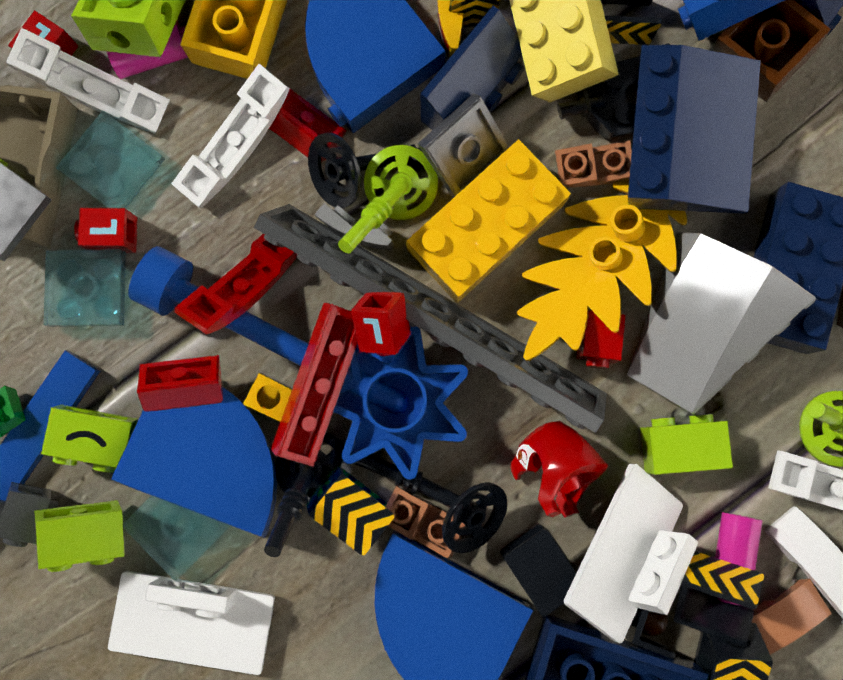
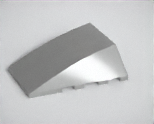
[627,232,817,415]

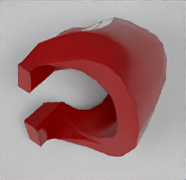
[511,421,609,518]

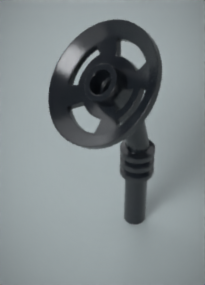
[308,133,422,208]
[264,432,351,557]
[355,455,507,553]

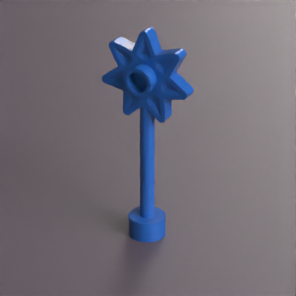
[128,246,468,480]

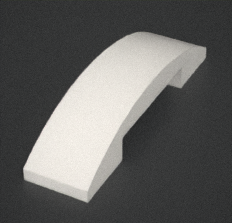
[6,28,170,134]
[171,64,290,208]
[768,450,843,511]
[765,506,843,624]

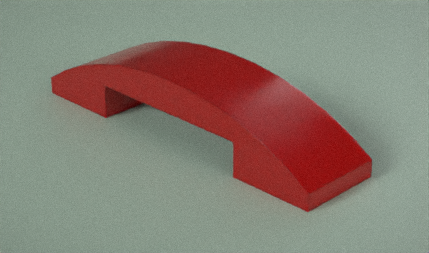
[174,234,297,335]

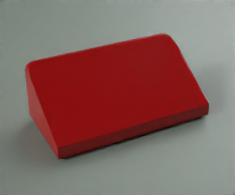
[269,89,347,163]
[137,355,223,412]

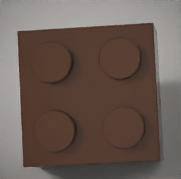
[713,0,831,102]

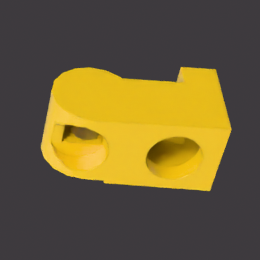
[243,373,292,422]

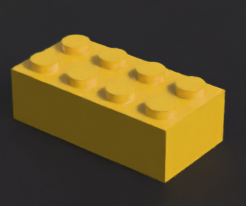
[180,0,288,79]
[406,139,571,304]

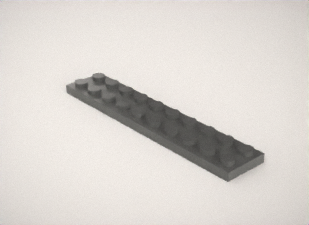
[254,204,607,433]

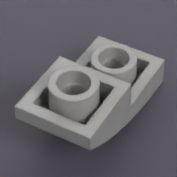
[314,203,394,250]

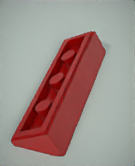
[271,303,358,467]

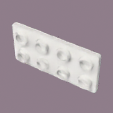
[564,464,699,643]
[108,571,275,675]

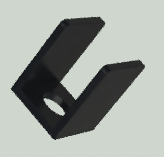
[500,524,576,618]

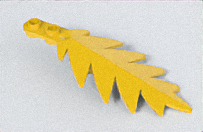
[517,180,688,361]

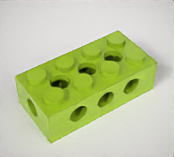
[71,0,186,57]

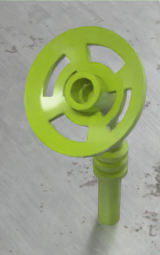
[338,145,438,254]
[799,391,843,467]

